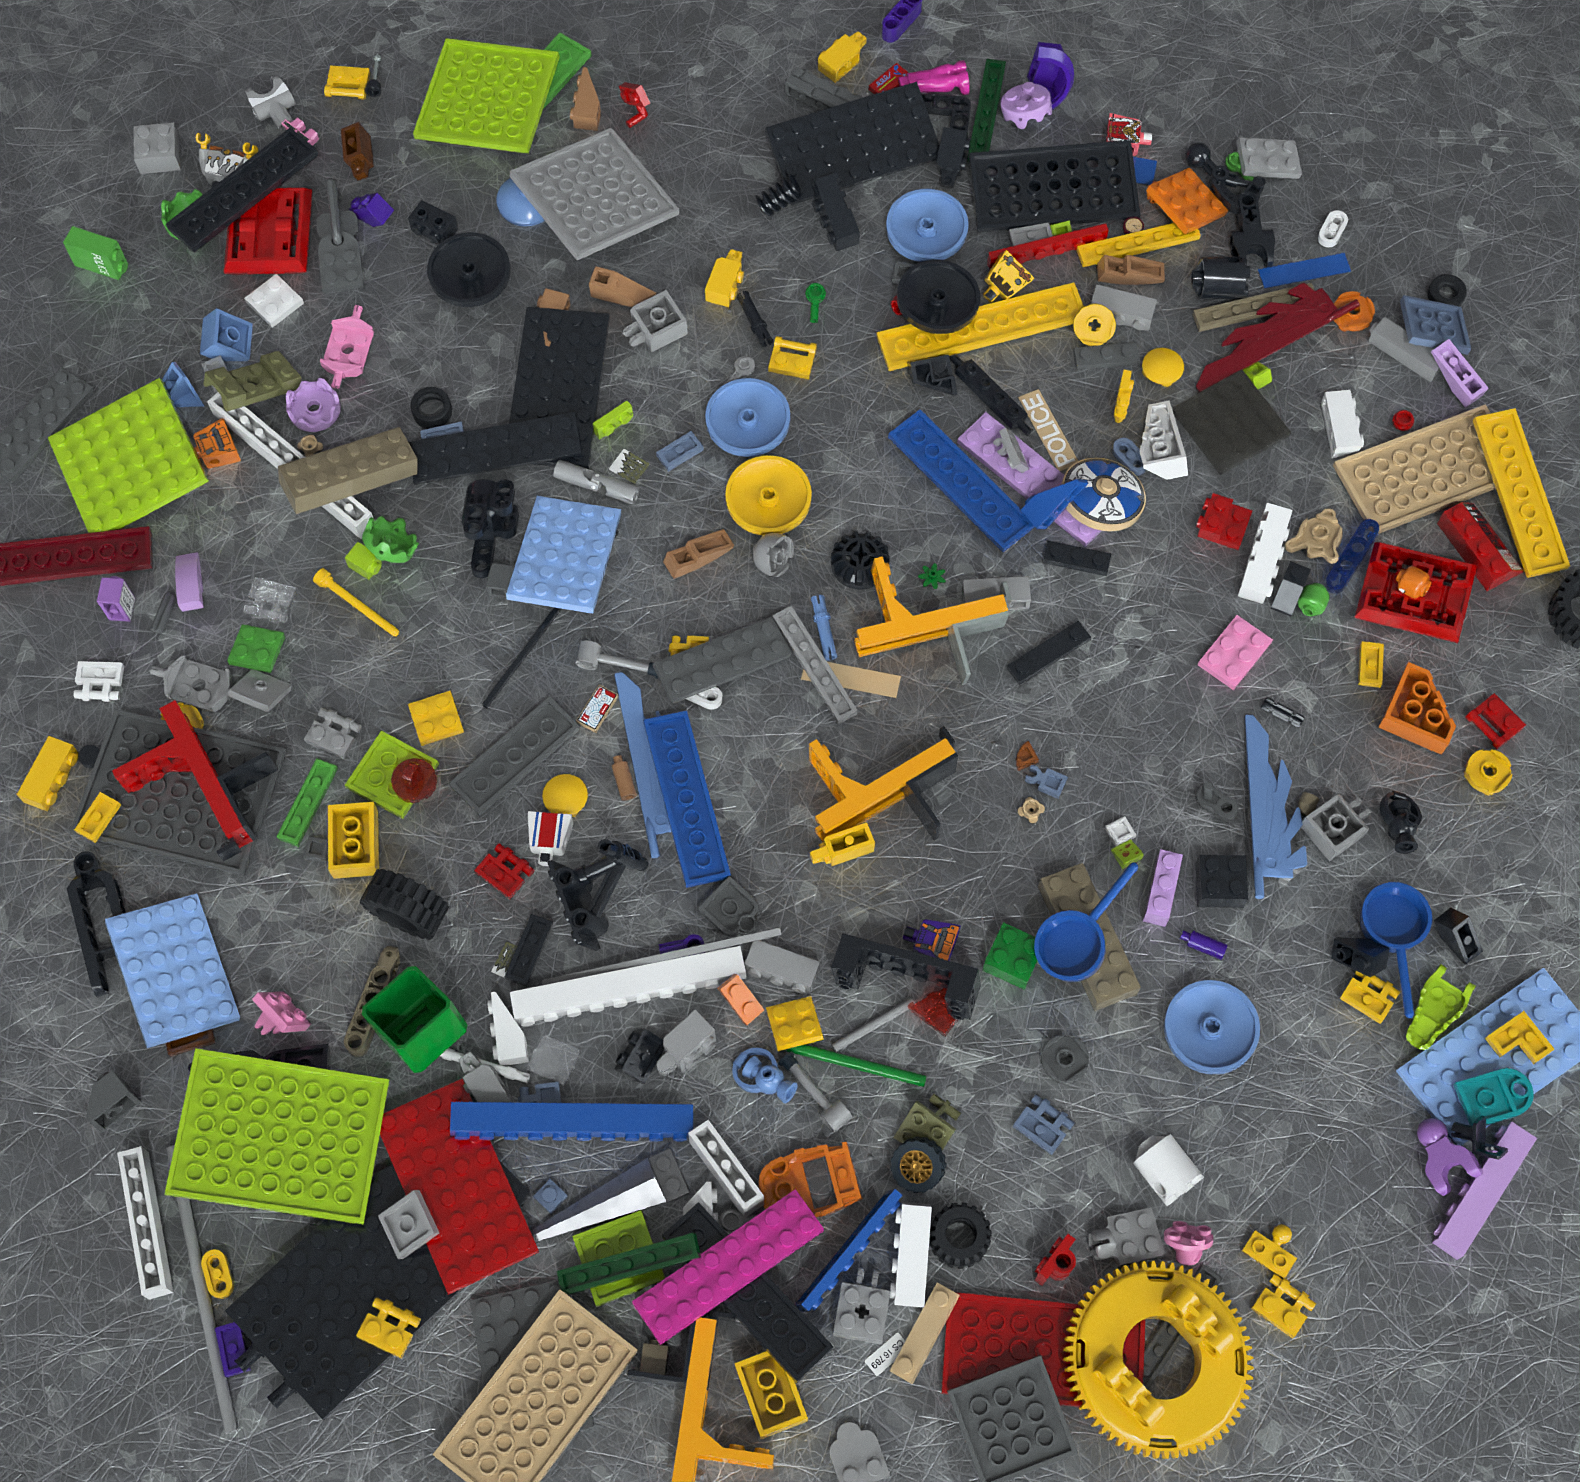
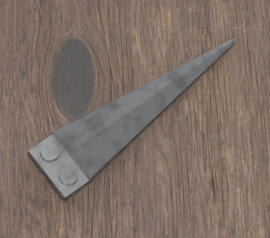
[530,1148,690,1243]

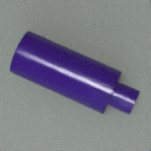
[1180,930,1228,960]

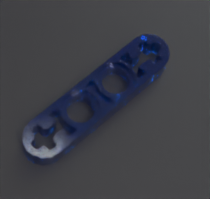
[1326,519,1379,594]

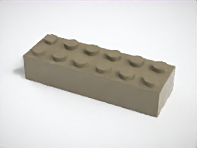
[278,427,417,514]
[1038,863,1141,1012]

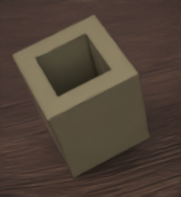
[640,1340,669,1375]

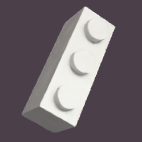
[1321,390,1364,458]

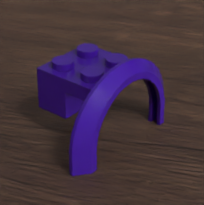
[1027,42,1074,110]

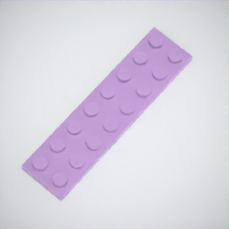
[957,412,1101,547]

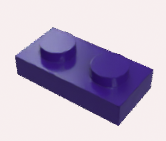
[215,1322,251,1378]

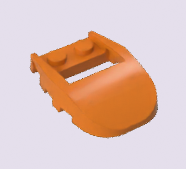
[759,1142,863,1218]

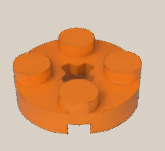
[1334,291,1375,332]

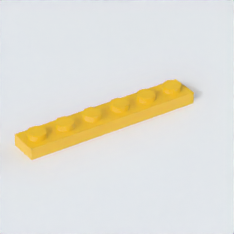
[1076,223,1201,267]

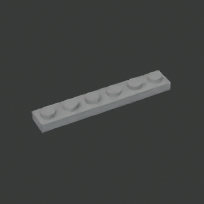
[772,606,858,724]

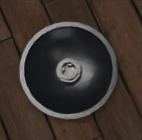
[427,232,511,307]
[897,260,981,334]

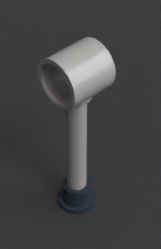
[575,640,658,679]
[778,1052,853,1133]

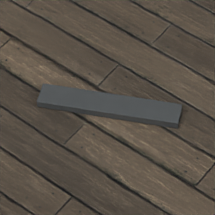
[1143,1263,1223,1390]

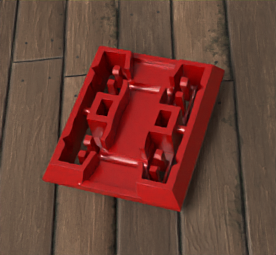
[224,188,313,275]
[1354,542,1477,643]

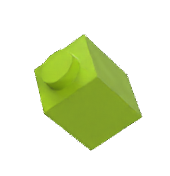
[345,542,382,580]

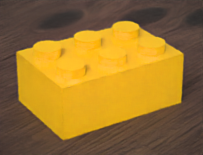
[328,802,379,879]
[734,1351,808,1439]

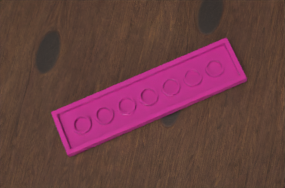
[632,1189,824,1345]

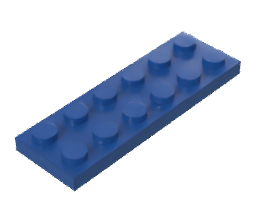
[795,1189,902,1312]

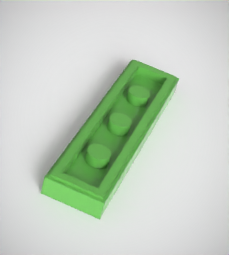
[276,758,338,847]

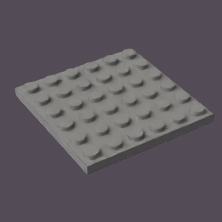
[509,128,680,261]

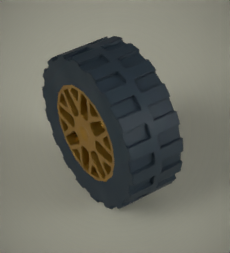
[890,1136,947,1193]

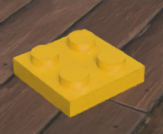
[408,690,464,746]
[766,996,823,1051]

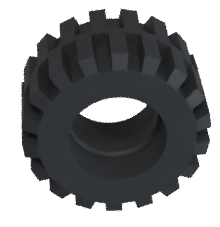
[929,1202,992,1269]

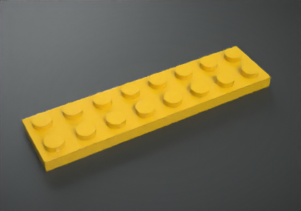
[1473,408,1570,578]

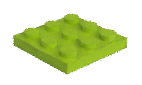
[344,731,439,819]
[572,1210,665,1307]

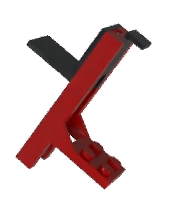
[112,700,278,861]

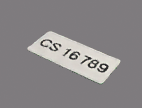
[865,1333,905,1376]

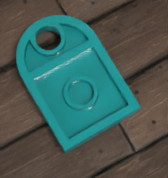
[1453,1068,1534,1126]

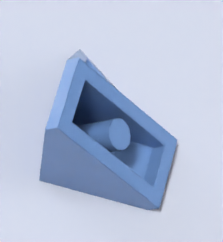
[162,362,204,407]

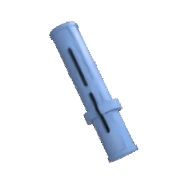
[811,595,838,661]

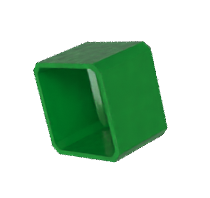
[362,966,468,1073]

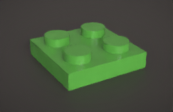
[227,624,285,673]

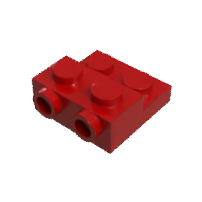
[1196,493,1253,550]

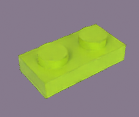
[593,401,633,440]

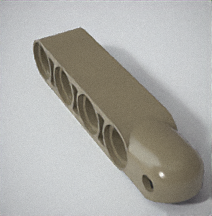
[344,945,400,1057]

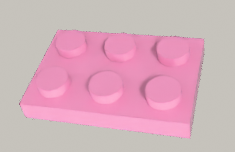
[1198,615,1273,690]

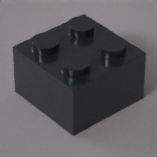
[1195,855,1248,908]

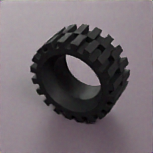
[1548,569,1580,649]
[360,869,449,940]

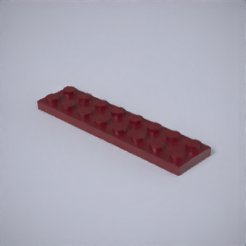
[0,526,152,586]

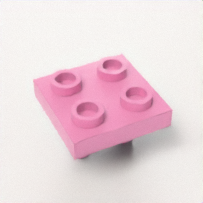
[252,991,311,1035]

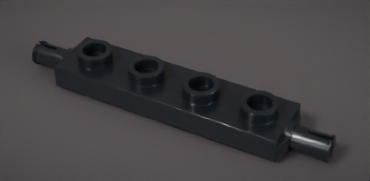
[950,354,1033,436]

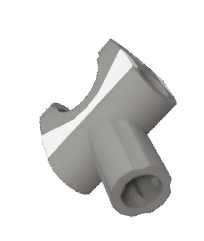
[245,75,296,133]

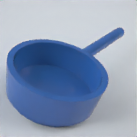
[1034,862,1138,982]
[1360,882,1432,1018]

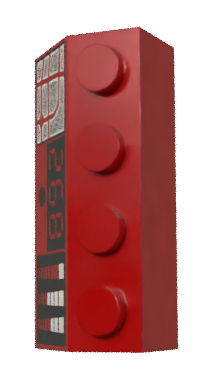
[1437,502,1524,591]

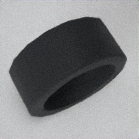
[410,387,452,429]

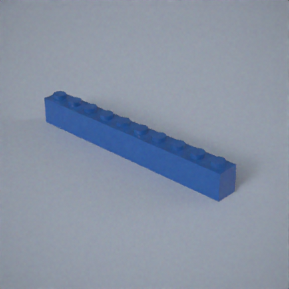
[450,1102,693,1142]

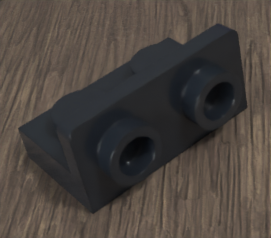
[615,1028,664,1084]

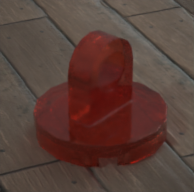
[391,758,437,803]

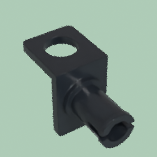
[1451,1116,1508,1160]

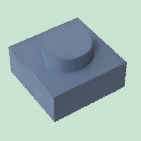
[533,1179,568,1214]

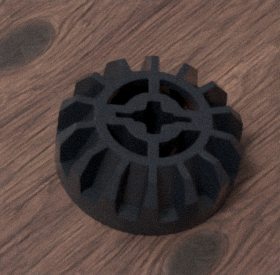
[831,530,890,590]

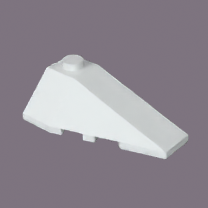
[1140,400,1188,480]

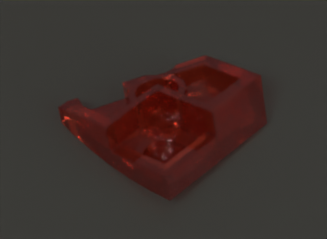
[908,988,958,1037]

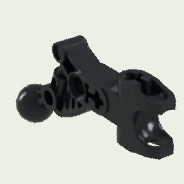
[1185,142,1275,268]

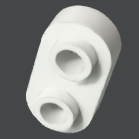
[1318,210,1348,247]
[686,687,722,709]

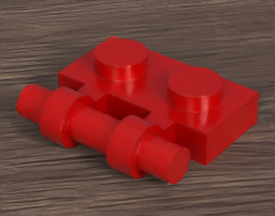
[474,843,535,899]

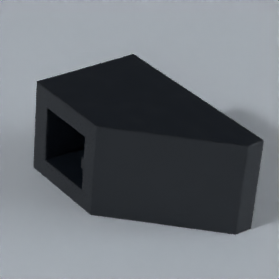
[1331,937,1390,977]

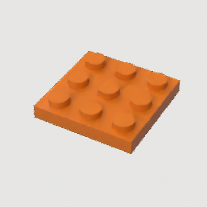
[1146,167,1229,234]

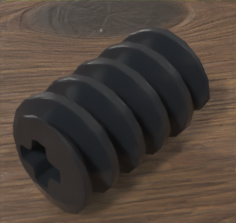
[756,174,801,217]

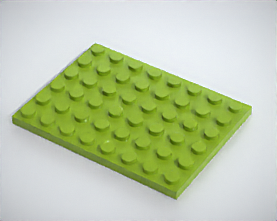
[165,1048,389,1224]

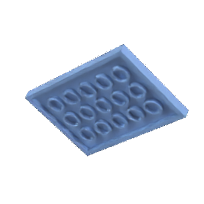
[506,496,621,614]
[105,893,240,1048]

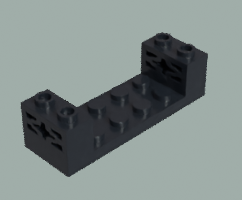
[831,933,981,1020]

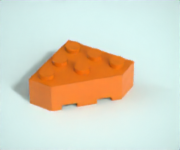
[1378,662,1456,755]

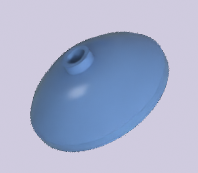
[496,178,545,226]

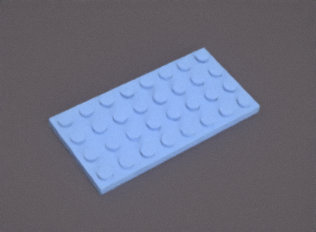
[1396,968,1580,1146]

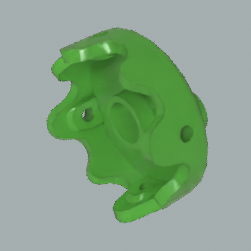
[161,189,202,240]
[362,516,419,563]

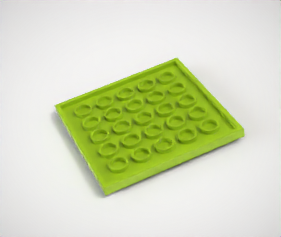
[413,38,560,154]
[48,378,209,533]

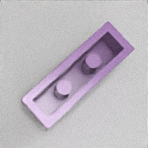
[1143,849,1183,927]

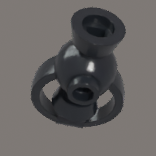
[1379,791,1422,854]

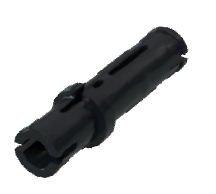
[737,291,773,347]

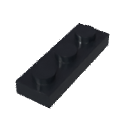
[1043,541,1111,576]
[504,914,553,987]

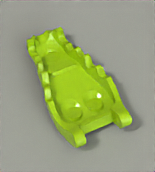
[1405,964,1476,1050]

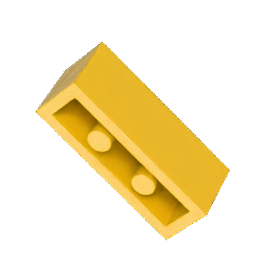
[17,736,79,812]

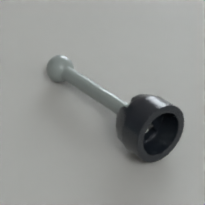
[365,55,381,97]

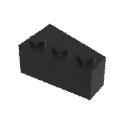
[812,172,860,251]

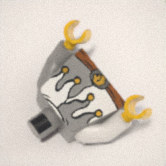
[196,133,258,189]

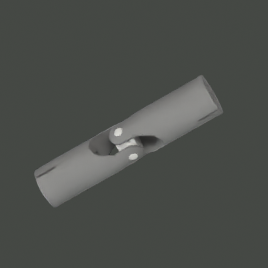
[553,460,640,505]

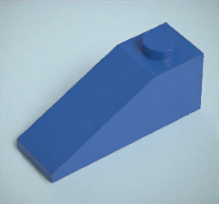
[1021,479,1089,529]

